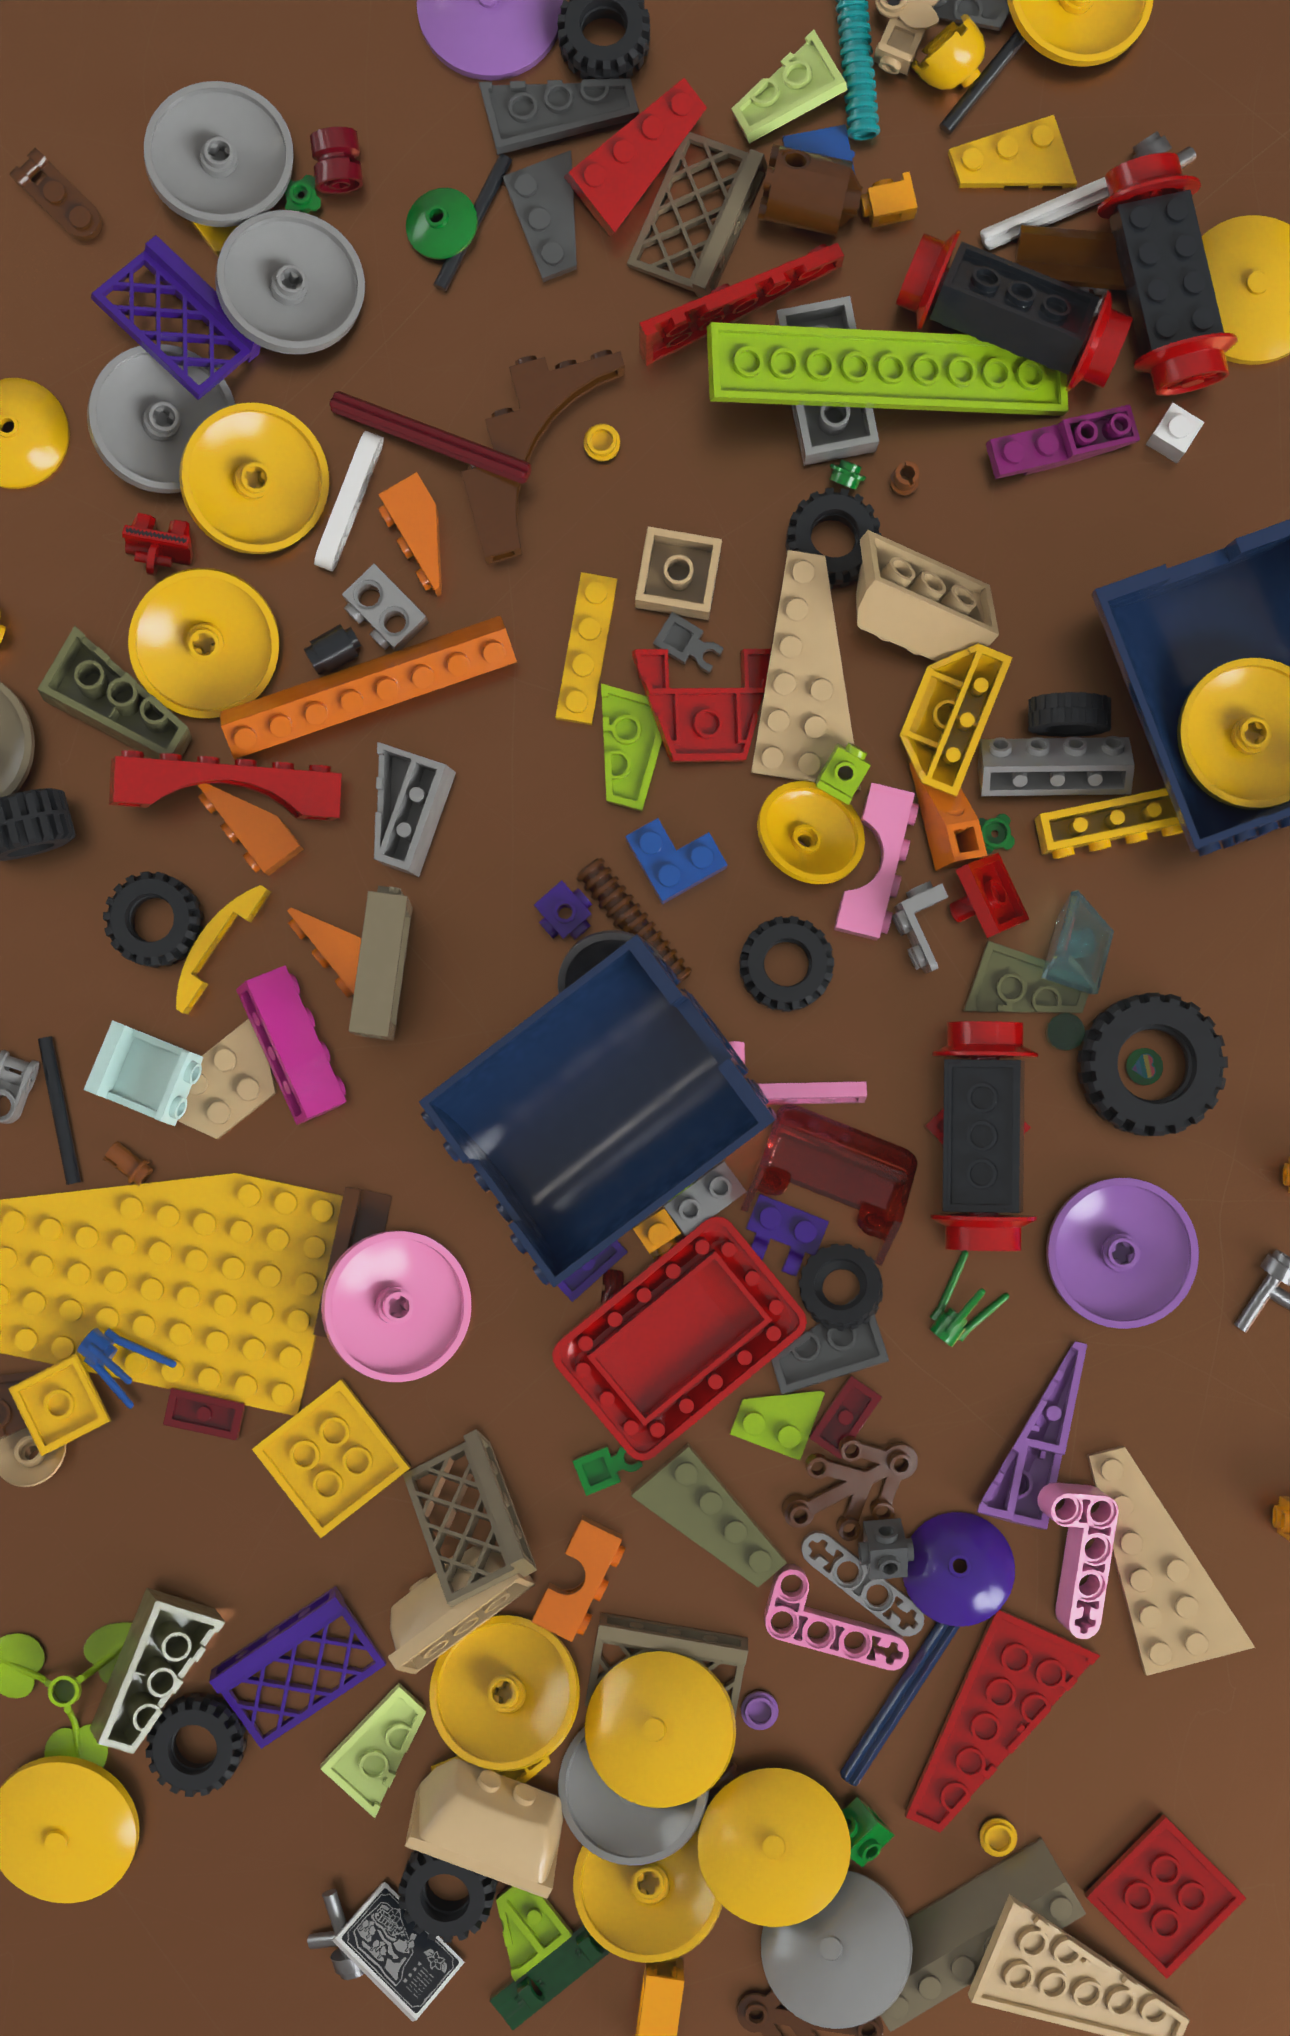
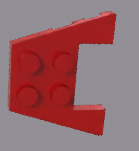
[632,649,771,762]

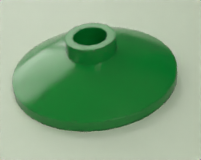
[406,188,478,259]

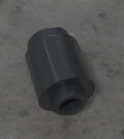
[304,624,362,675]

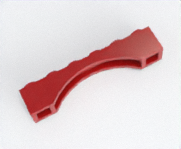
[109,750,342,821]

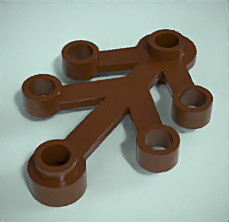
[782,1436,918,1541]
[737,1990,884,2036]

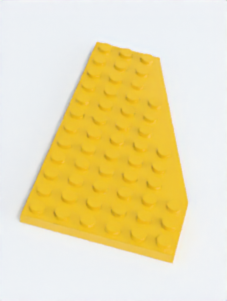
[0,1173,343,1416]

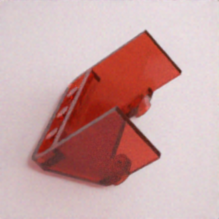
[740,1104,918,1266]

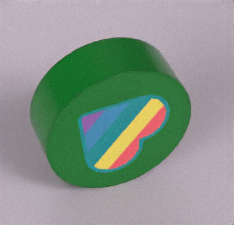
[1125,1048,1163,1086]

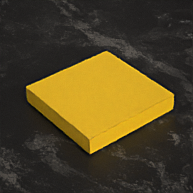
[8,1354,111,1456]

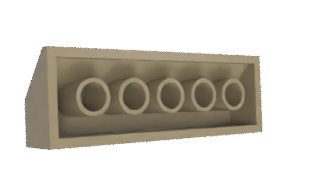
[880,1837,1086,2032]

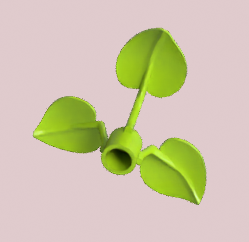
[0,1622,132,1768]

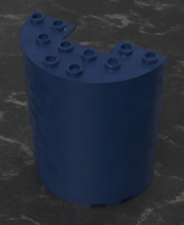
[1091,519,1290,857]
[419,934,777,1288]

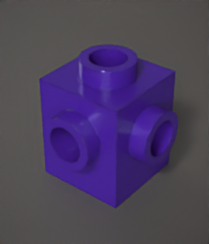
[534,880,593,941]

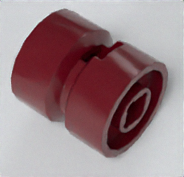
[310,126,363,194]

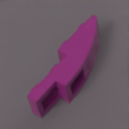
[985,404,1140,479]

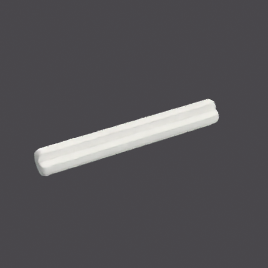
[980,177,1109,250]

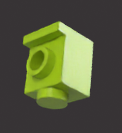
[815,742,871,805]

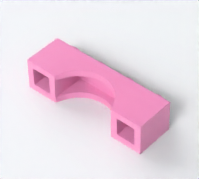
[834,782,919,941]

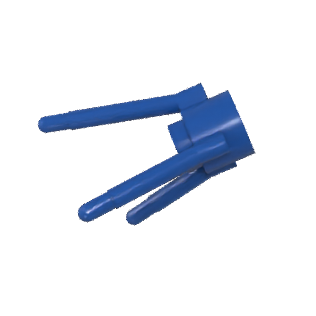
[77,1328,176,1409]

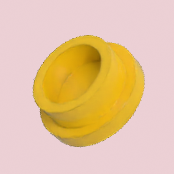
[583,424,620,461]
[979,1818,1017,1857]

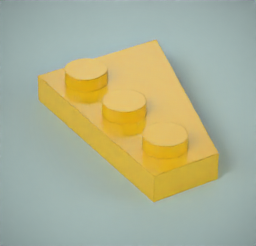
[948,115,1077,188]

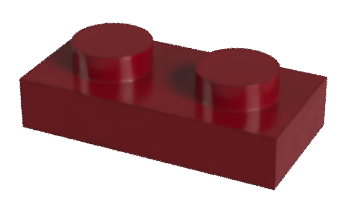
[809,1375,882,1459]
[163,1387,246,1440]

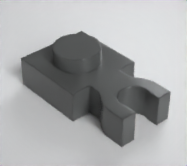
[653,612,724,674]

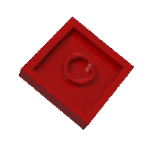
[949,852,1030,938]

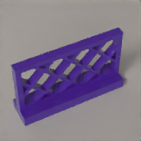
[91,235,261,400]
[209,1586,386,1749]

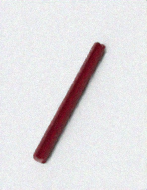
[329,391,532,484]

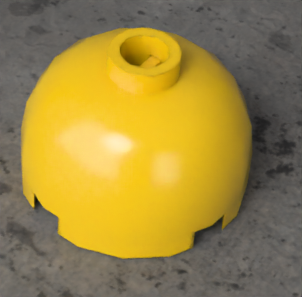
[911,14,986,90]

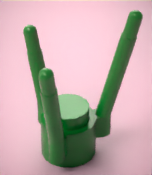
[929,1250,1009,1347]

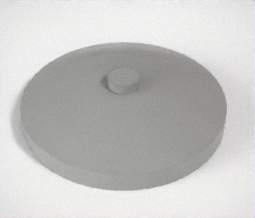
[144,81,293,227]
[215,210,365,354]
[87,344,235,493]
[558,1727,709,1866]
[761,1870,913,2029]

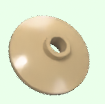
[0,1428,66,1487]

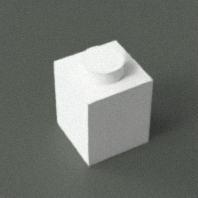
[1146,403,1204,464]

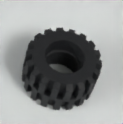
[557,0,650,80]
[786,488,881,589]
[0,788,76,861]
[103,871,204,968]
[739,916,834,1012]
[145,1693,247,1797]
[398,1850,498,1943]

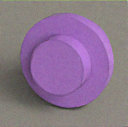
[741,1691,779,1730]

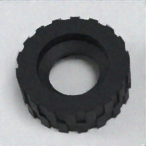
[1028,692,1111,737]
[799,1244,883,1331]

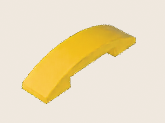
[176,885,271,1014]

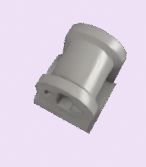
[0,1050,39,1124]

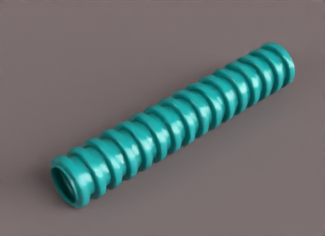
[835,0,881,140]

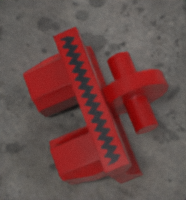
[122,513,193,576]

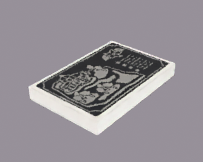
[332,1882,465,2022]

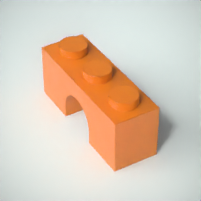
[531,1515,626,1642]

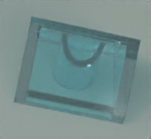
[1041,890,1114,994]

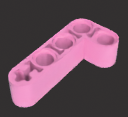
[1037,1483,1118,1639]
[764,1564,909,1670]

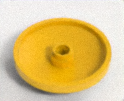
[1007,0,1153,67]
[1202,215,1290,365]
[179,403,329,554]
[128,568,279,718]
[1177,658,1290,810]
[429,1615,580,1771]
[585,1651,736,1808]
[0,1756,140,1903]
[698,1768,851,1927]
[573,1825,722,1963]

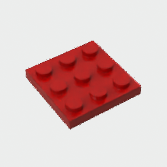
[1084,1814,1247,1979]

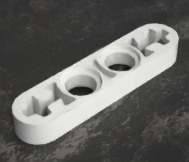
[314,431,384,571]

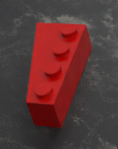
[564,77,707,237]

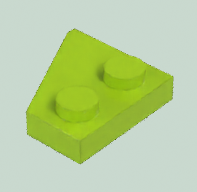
[730,1390,825,1460]
[496,1886,573,1982]

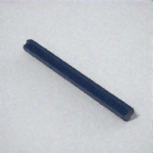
[840,1622,960,1786]

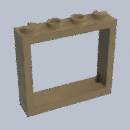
[349,886,413,1041]

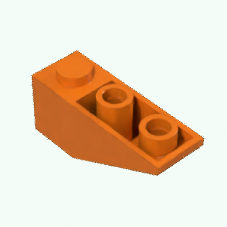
[377,472,442,597]
[909,763,988,871]
[198,784,304,876]
[287,907,362,998]

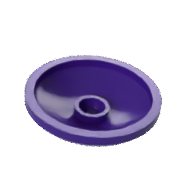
[902,1512,1015,1627]

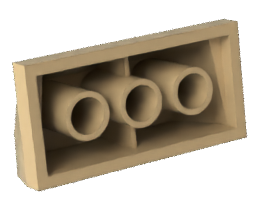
[856,530,999,662]
[388,1546,536,1674]
[405,1758,564,1899]

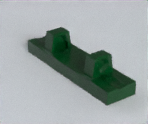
[490,1922,610,2030]

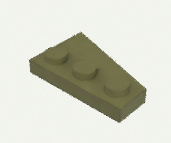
[963,941,1094,1013]

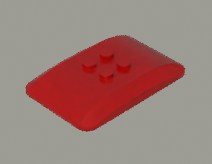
[552,1216,807,1461]

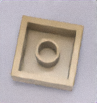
[635,526,722,620]

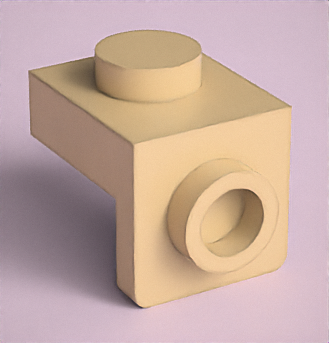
[874,18,925,75]

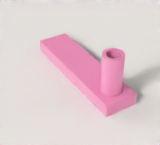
[729,1041,867,1105]

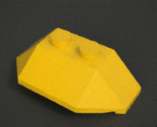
[899,643,1013,797]

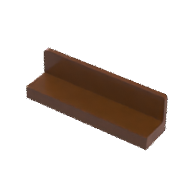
[1015,225,1126,291]
[313,1186,392,1338]

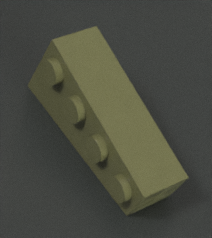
[37,626,192,759]
[631,1443,787,1587]
[90,1588,225,1754]

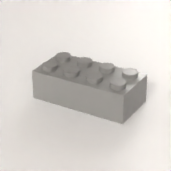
[775,296,879,466]

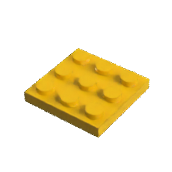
[252,1379,411,1538]

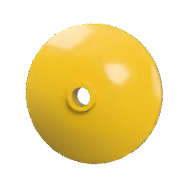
[0,378,70,489]
[757,781,865,884]

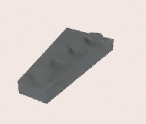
[479,78,639,155]

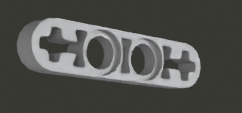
[801,1530,924,1637]

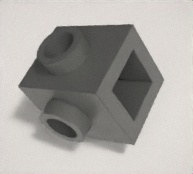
[858,1518,914,1580]

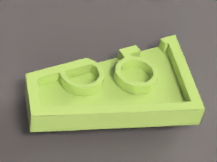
[731,30,848,143]
[320,1683,426,1818]

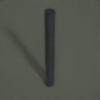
[939,29,1026,134]
[433,154,512,291]
[38,1036,81,1185]

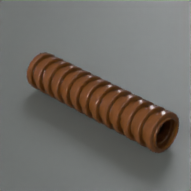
[576,858,692,986]

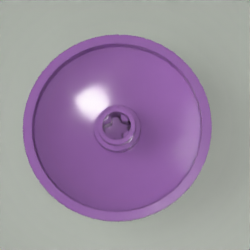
[417,0,563,81]
[1046,1178,1199,1329]

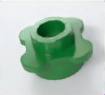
[284,175,321,213]
[830,459,866,490]
[979,814,1015,854]

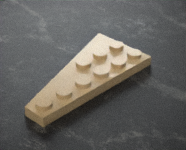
[751,549,861,790]
[1087,1445,1255,1676]
[968,1894,1190,2036]

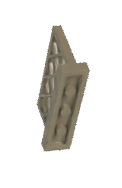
[627,132,768,298]
[402,1429,537,1607]
[585,1612,748,1717]

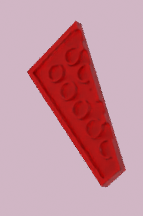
[639,242,844,366]
[905,1609,1101,1833]

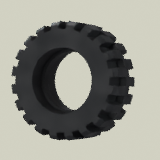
[1077,992,1228,1136]

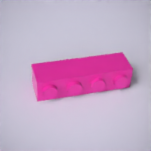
[236,965,347,1125]

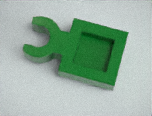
[572,1446,643,1496]

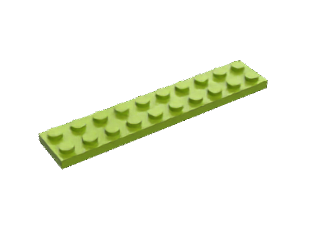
[707,322,1069,416]

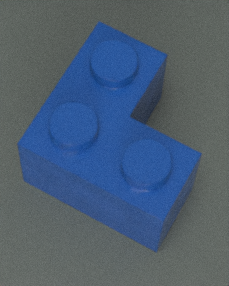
[625,818,728,905]

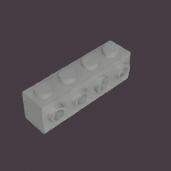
[977,736,1135,796]

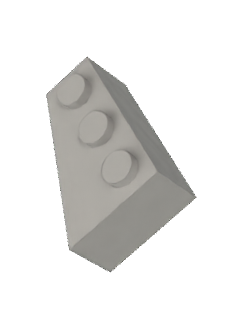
[374,742,456,877]

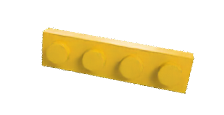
[555,572,618,726]

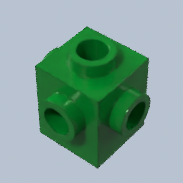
[842,1797,895,1867]

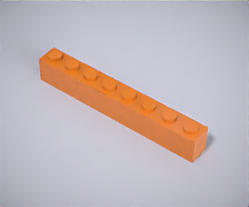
[220,615,517,759]

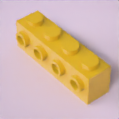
[1034,788,1183,859]

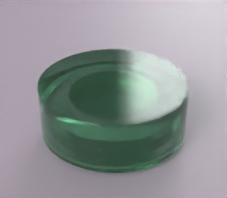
[1046,1013,1085,1051]

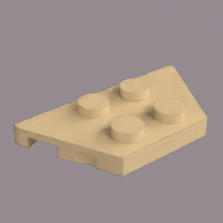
[177,1019,277,1139]

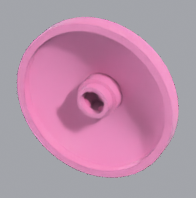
[321,1231,471,1382]

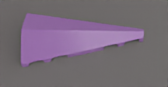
[977,1341,1087,1530]

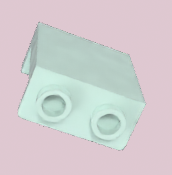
[84,1020,203,1126]

